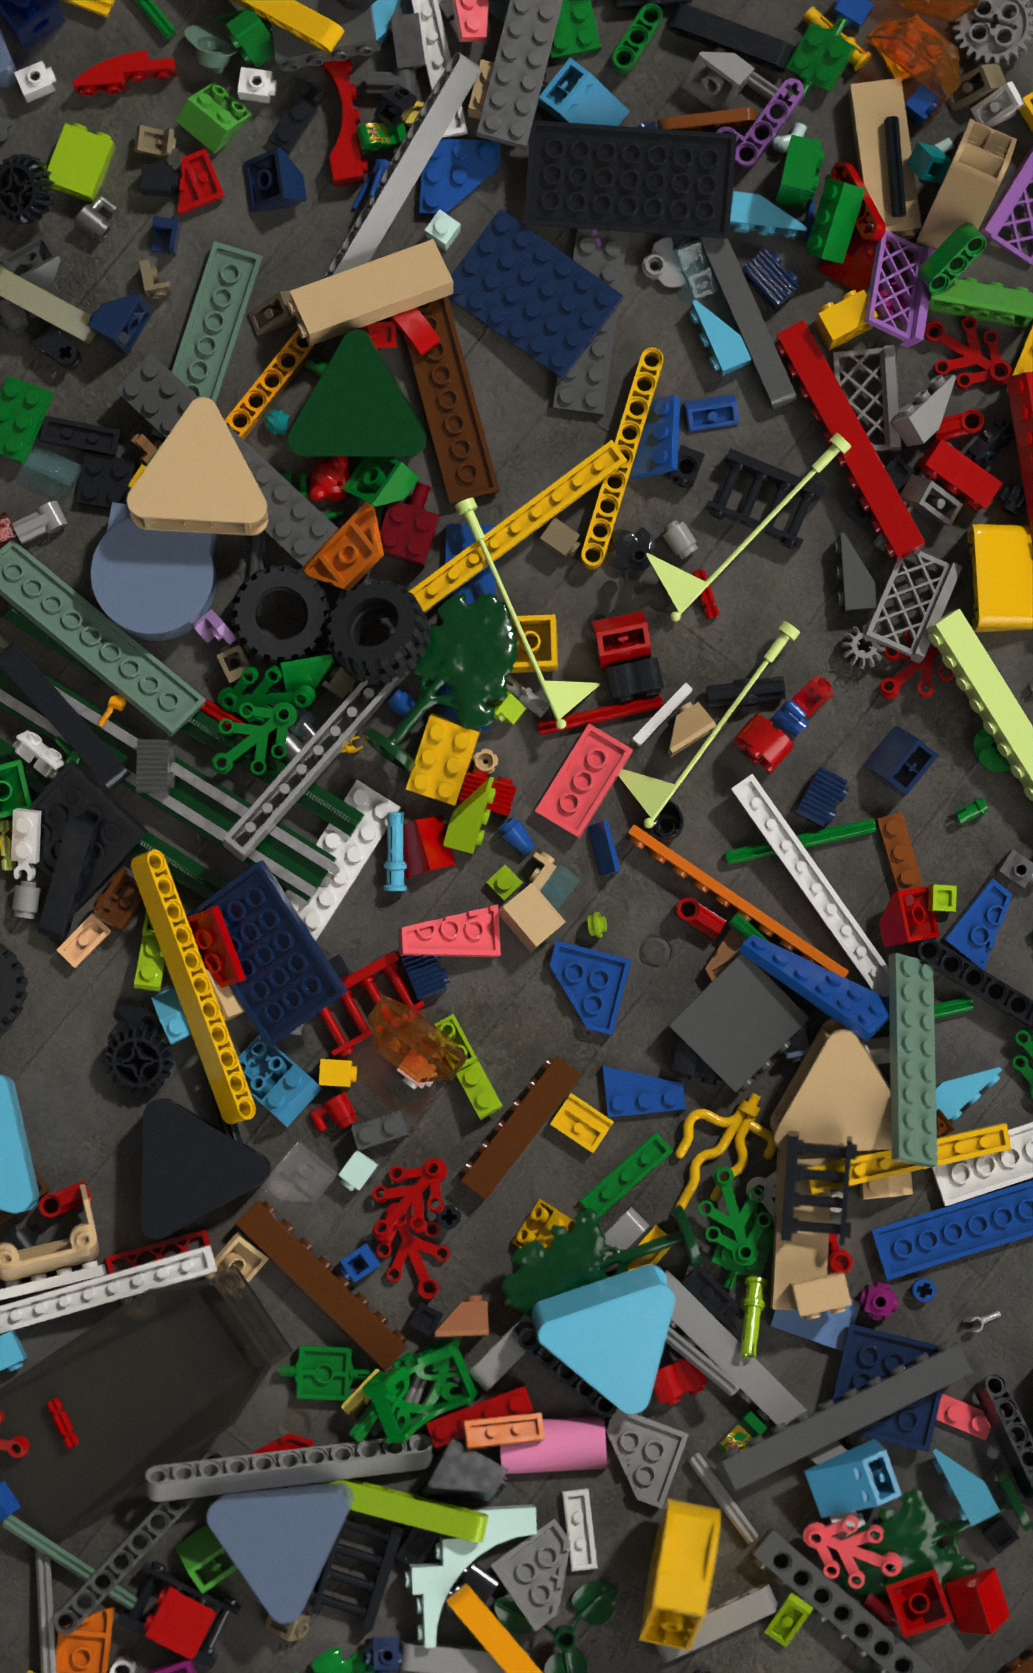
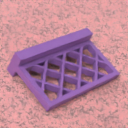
[979,147,1033,266]
[864,230,937,348]

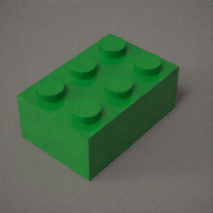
[775,135,825,211]

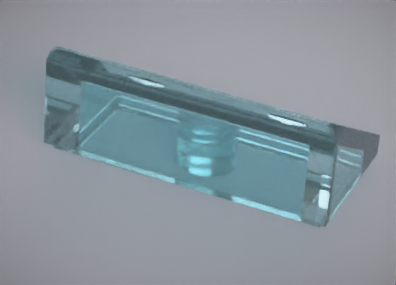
[24,445,82,490]

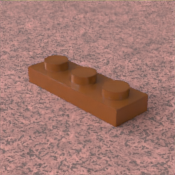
[876,812,924,891]

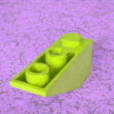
[443,777,496,854]

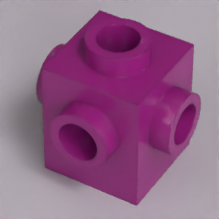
[859,1281,898,1321]

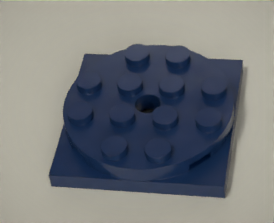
[832,1323,944,1452]

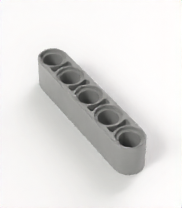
[654,1583,780,1663]
[399,1641,530,1673]

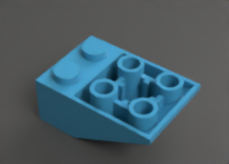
[538,58,630,126]
[238,1034,322,1127]
[804,1439,902,1518]

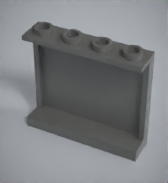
[271,0,381,72]
[669,953,810,1092]

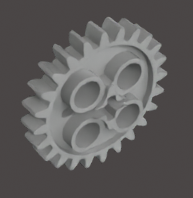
[953,0,1033,65]

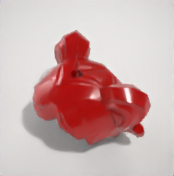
[308,456,352,502]

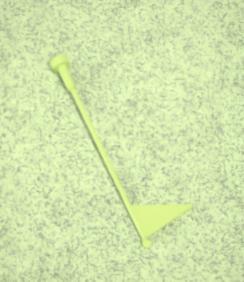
[646,432,852,622]
[455,498,600,729]
[619,621,800,828]

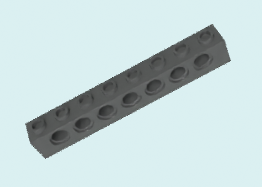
[751,1527,935,1673]

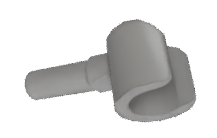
[963,1311,1001,1333]

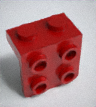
[143,1587,215,1659]

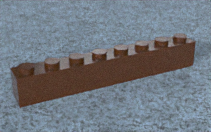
[235,1200,408,1371]

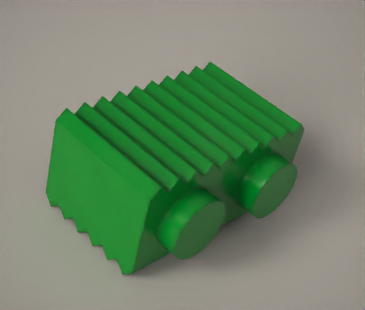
[226,7,275,68]

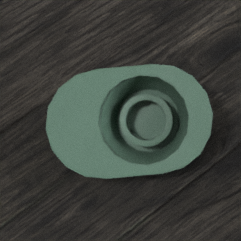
[184,25,237,74]

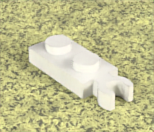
[11,808,41,881]

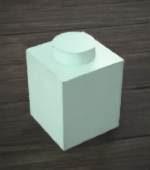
[425,209,461,252]
[339,1149,379,1191]

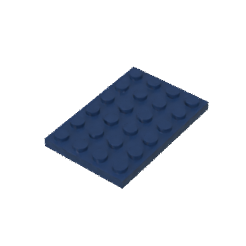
[447,208,624,380]
[186,860,348,1048]

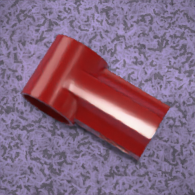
[933,409,984,440]
[675,898,726,940]
[39,1180,93,1218]

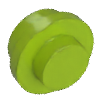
[588,912,607,938]

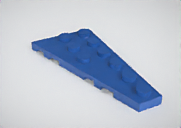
[738,934,890,1042]

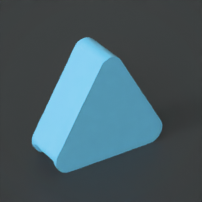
[0,1074,39,1213]
[531,1265,675,1414]

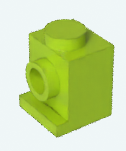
[485,691,526,725]

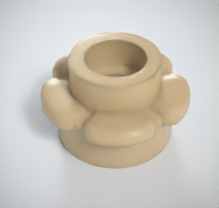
[473,749,498,774]

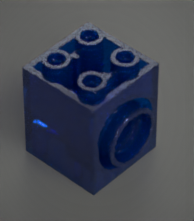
[0,0,66,51]

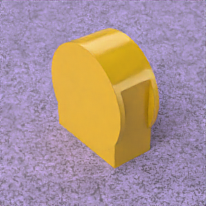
[639,1498,721,1651]

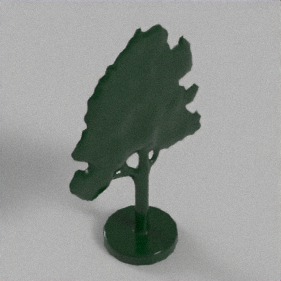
[361,593,518,773]
[501,1205,702,1321]
[838,1470,1033,1600]

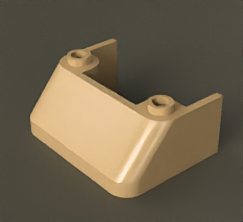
[0,1184,99,1281]

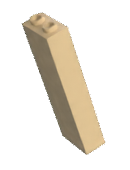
[848,78,922,242]
[287,239,453,346]
[770,1150,833,1312]

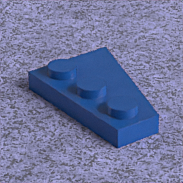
[629,395,680,479]
[943,878,1013,970]
[602,1066,686,1117]

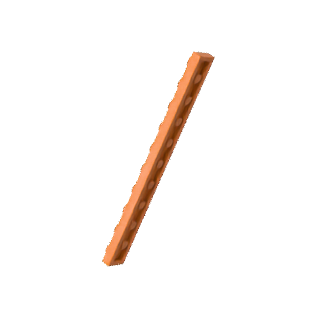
[627,825,849,978]

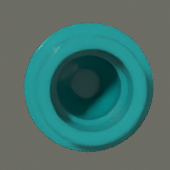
[264,410,290,435]

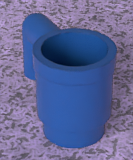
[771,700,809,737]

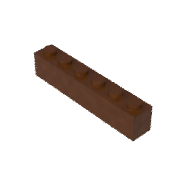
[460,1056,582,1200]

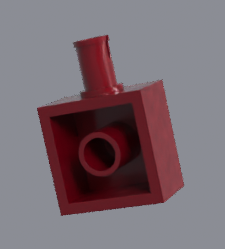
[380,482,440,568]

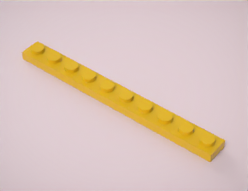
[409,440,627,613]

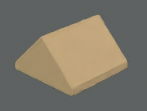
[498,883,566,953]
[204,1232,269,1298]

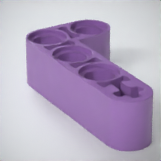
[716,78,804,168]

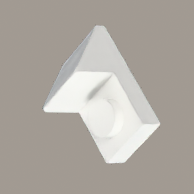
[970,82,1024,128]

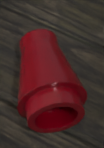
[863,1593,897,1628]

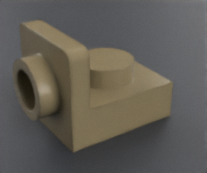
[139,259,172,299]
[264,1613,311,1642]

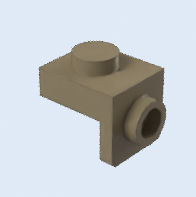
[134,125,176,158]

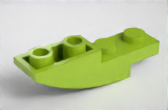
[134,889,177,991]
[431,1014,503,1120]

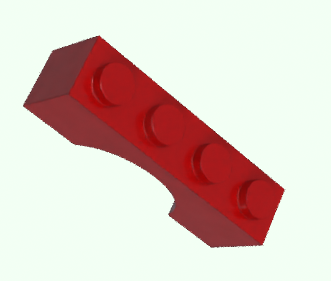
[426,1383,534,1448]

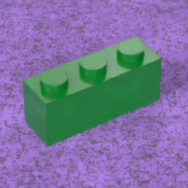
[805,178,866,264]

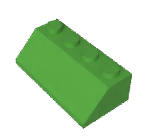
[928,277,1033,329]

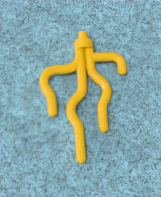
[675,1092,777,1210]

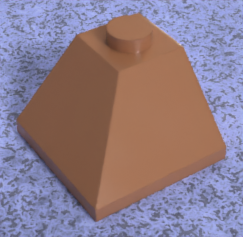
[435,1295,489,1337]

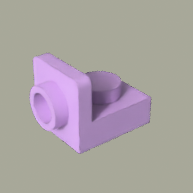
[193,609,237,645]

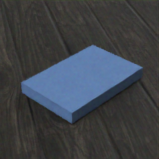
[770,1298,860,1351]

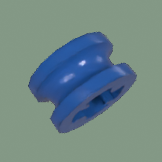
[911,1278,936,1302]

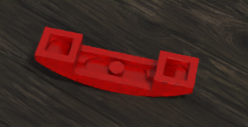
[388,308,440,357]

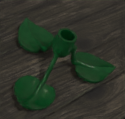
[494,1581,618,1673]

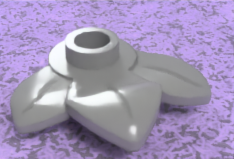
[642,237,692,288]

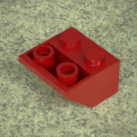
[592,611,651,670]

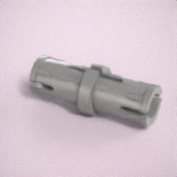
[506,675,550,718]

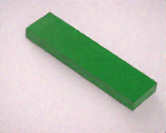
[579,1132,673,1220]

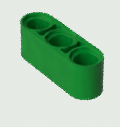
[612,3,662,76]
[918,223,987,294]

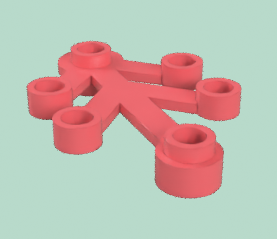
[803,1515,902,1589]

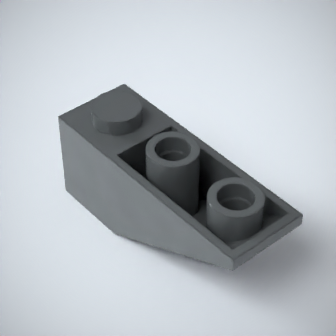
[834,533,876,613]

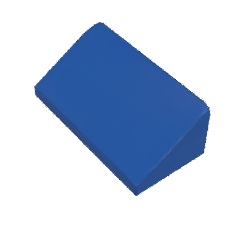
[684,394,739,432]
[588,820,620,876]

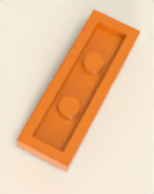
[462,1413,545,1449]

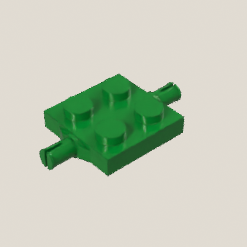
[786,16,856,99]
[710,1204,774,1290]
[279,1345,369,1401]

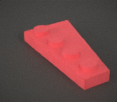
[451,0,489,42]
[398,904,501,957]

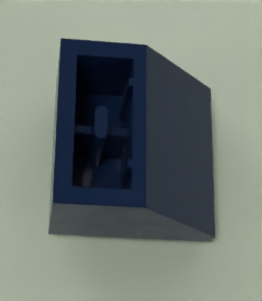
[863,726,939,798]

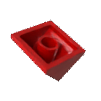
[403,815,456,879]
[945,1567,1010,1634]

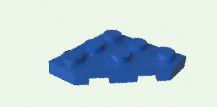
[419,138,500,216]
[550,940,631,1035]

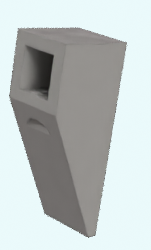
[892,375,956,447]

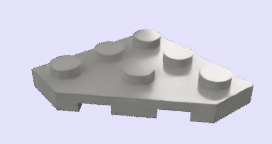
[606,1407,689,1509]
[491,1519,571,1632]

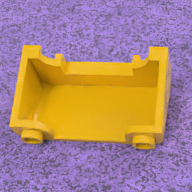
[967,524,1033,632]

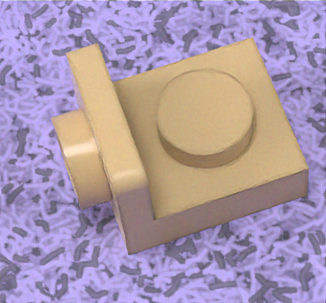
[529,851,557,891]

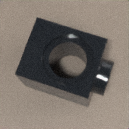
[669,445,705,488]

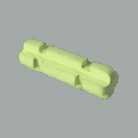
[0,820,17,871]

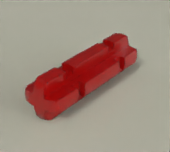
[691,569,719,619]
[46,1398,79,1449]

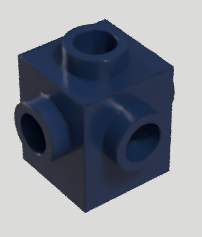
[362,1637,402,1673]

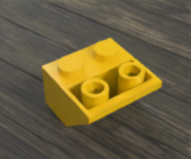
[511,1198,576,1249]

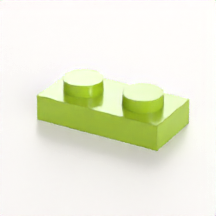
[764,1593,813,1647]

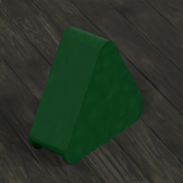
[288,329,427,457]

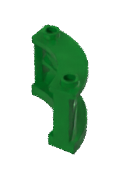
[362,1336,478,1444]

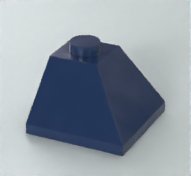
[244,147,307,212]
[88,294,153,355]

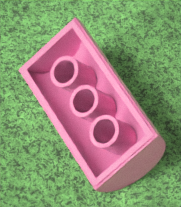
[500,1416,607,1474]

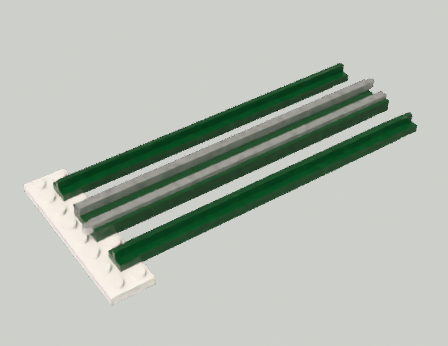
[0,603,401,941]

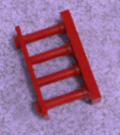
[319,950,425,1058]

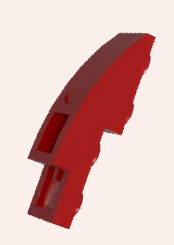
[73,50,177,96]

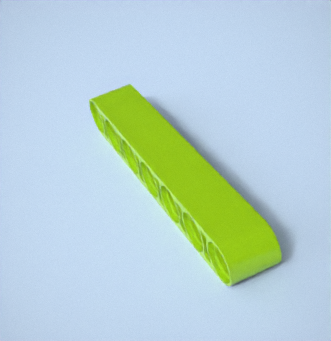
[314,1478,489,1543]

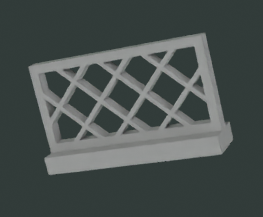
[833,345,902,452]
[865,551,963,664]

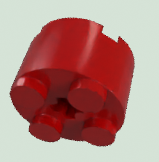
[731,713,794,774]

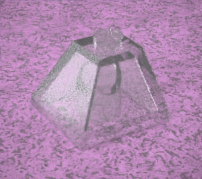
[261,1141,339,1206]

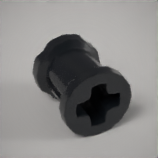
[437,1205,461,1229]

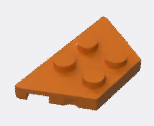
[301,502,384,591]
[56,1607,115,1673]

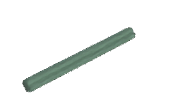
[2,1514,137,1610]

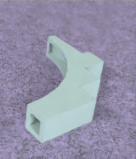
[405,1504,537,1648]

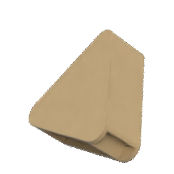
[915,119,1017,249]
[127,397,269,536]
[770,1018,892,1153]

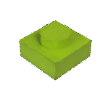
[486,865,523,901]
[928,884,957,912]

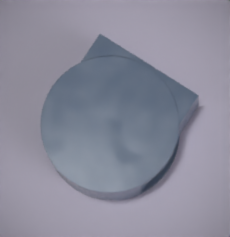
[91,502,217,641]

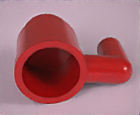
[310,1092,358,1133]
[827,1234,853,1274]

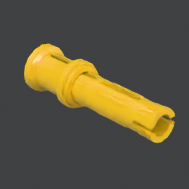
[802,6,872,72]

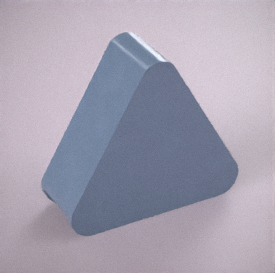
[207,1483,354,1624]

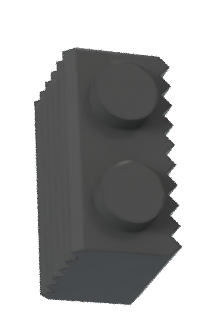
[136,739,176,794]
[351,1110,409,1151]

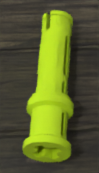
[739,1276,768,1358]

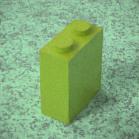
[47,123,116,203]

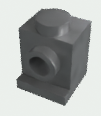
[996,849,1033,889]

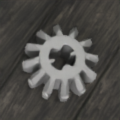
[841,625,886,669]

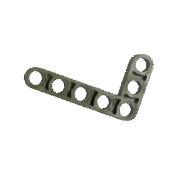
[0,264,95,344]

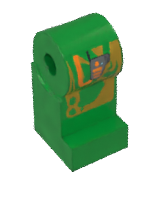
[356,122,406,151]
[717,1409,767,1452]

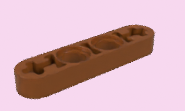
[657,108,757,132]

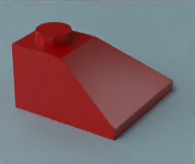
[818,229,890,293]
[879,886,940,947]
[885,1569,954,1638]

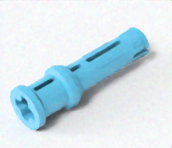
[384,812,407,891]

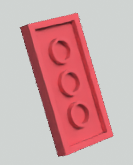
[535,724,633,839]

